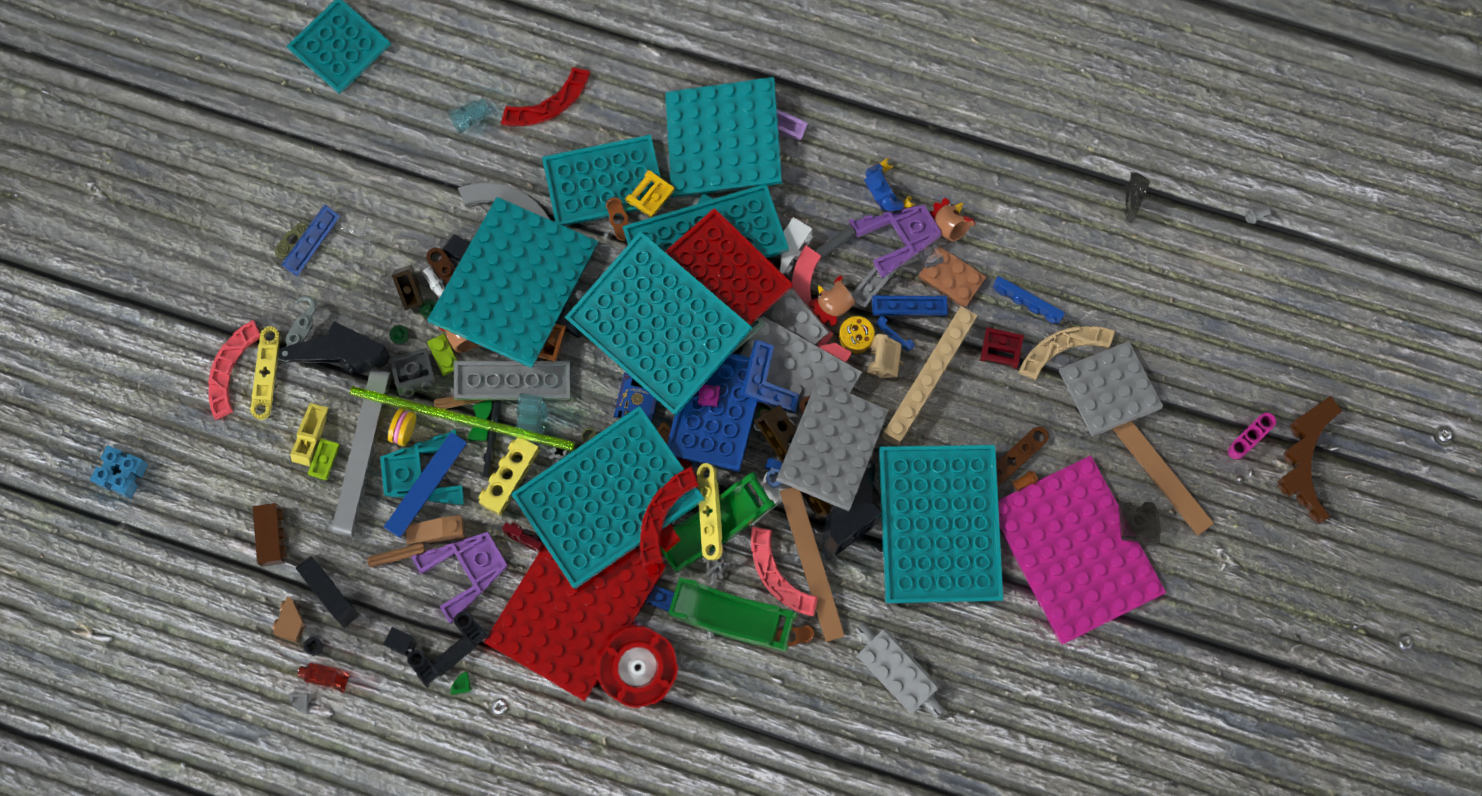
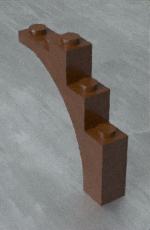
[1277,396,1342,524]

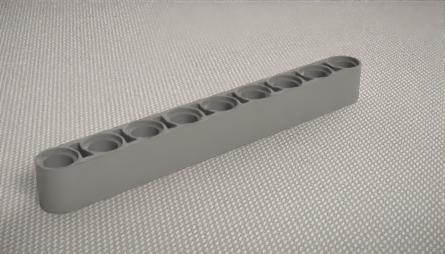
[332,369,392,537]

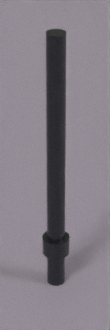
[483,400,501,478]

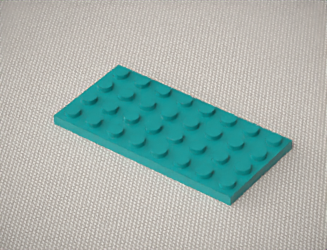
[622,185,789,258]

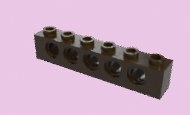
[754,404,834,518]

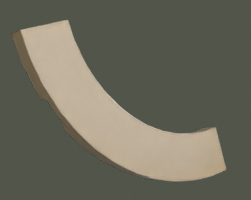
[1018,326,1116,380]

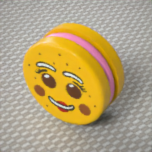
[839,316,875,354]
[388,408,417,447]

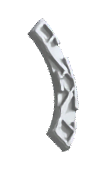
[458,183,550,220]

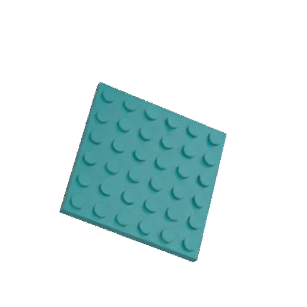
[665,77,782,198]

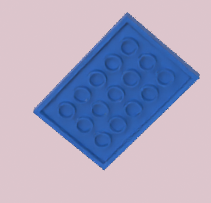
[667,354,758,472]

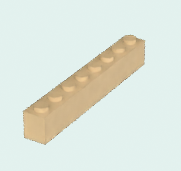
[882,306,977,446]

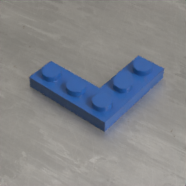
[742,339,799,413]

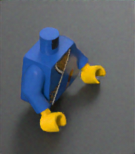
[864,158,915,212]

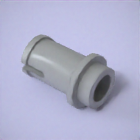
[1245,206,1271,224]

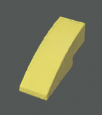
[290,403,329,466]

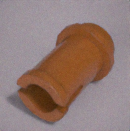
[1012,471,1038,492]

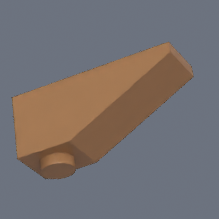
[406,515,466,546]

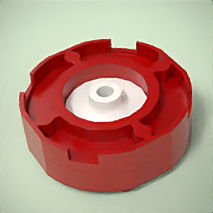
[595,625,678,708]

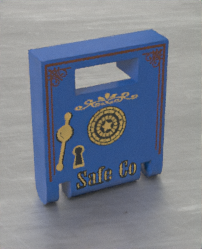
[614,372,658,423]

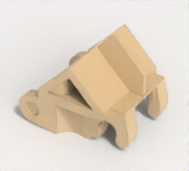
[867,334,904,378]

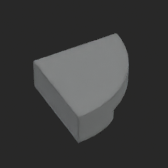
[289,693,310,714]

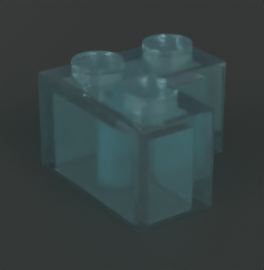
[515,393,549,443]

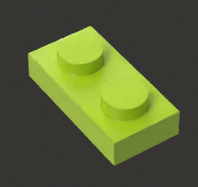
[427,334,457,376]
[308,438,340,481]

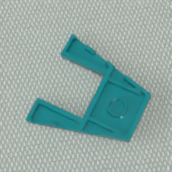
[380,429,464,506]

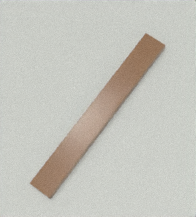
[1112,421,1214,536]
[779,487,845,642]

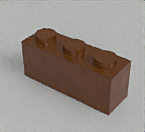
[252,503,287,567]

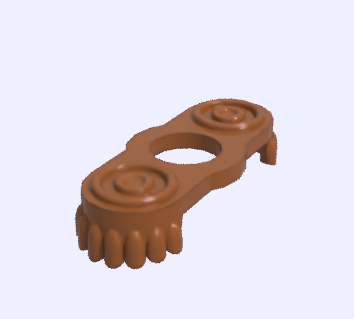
[606,197,628,241]
[775,625,814,646]

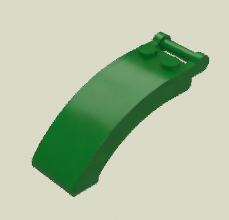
[660,472,776,573]
[668,577,798,652]

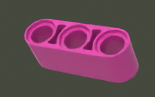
[1228,413,1276,460]

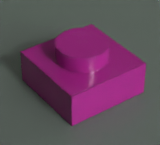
[698,385,721,407]

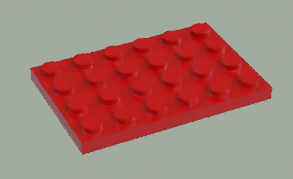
[665,208,793,325]

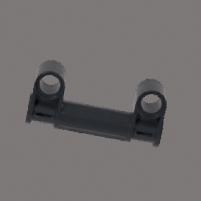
[407,611,489,688]

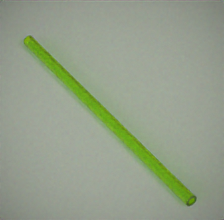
[349,386,575,451]

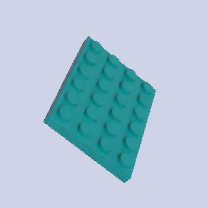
[542,134,666,226]

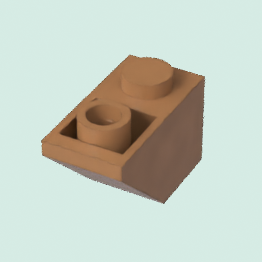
[272,596,306,644]

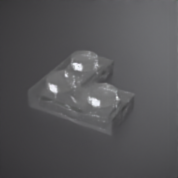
[895,242,944,269]

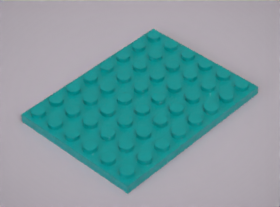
[428,197,598,368]
[565,231,753,416]
[511,406,705,589]
[879,445,1003,604]

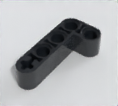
[296,556,360,628]

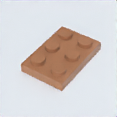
[918,246,986,308]

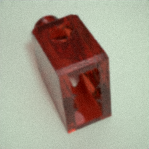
[298,662,350,693]

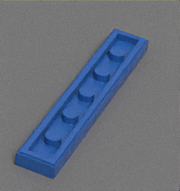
[384,432,467,538]

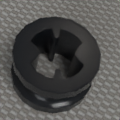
[304,637,323,656]

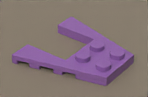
[849,205,941,278]
[411,532,508,624]

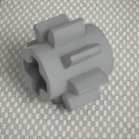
[548,441,571,463]

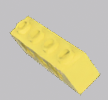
[478,436,540,517]

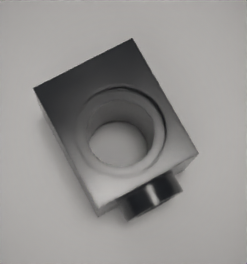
[383,627,417,657]

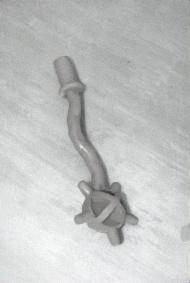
[702,550,730,638]

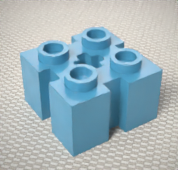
[90,445,148,499]

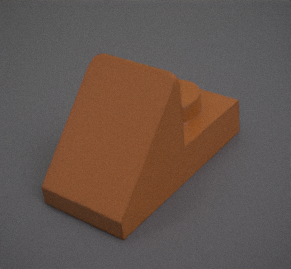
[539,324,566,362]

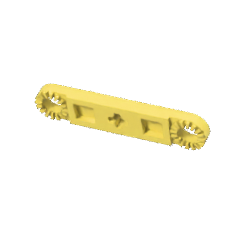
[250,326,281,420]
[697,463,723,560]

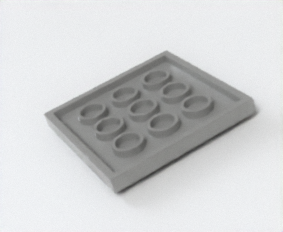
[1059,341,1163,437]

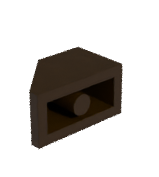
[391,264,423,310]

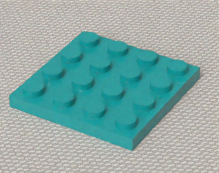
[286,0,391,95]

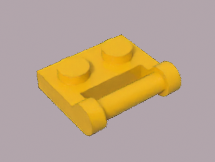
[625,170,674,218]

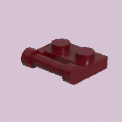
[980,327,1024,369]

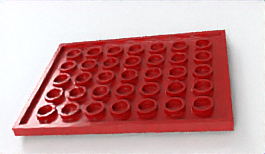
[484,545,667,702]

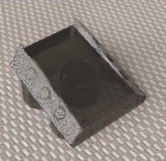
[1126,172,1150,223]
[1118,502,1161,543]

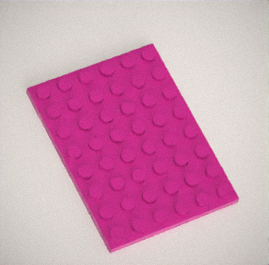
[998,455,1166,645]

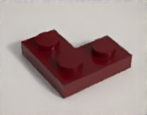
[502,522,543,552]

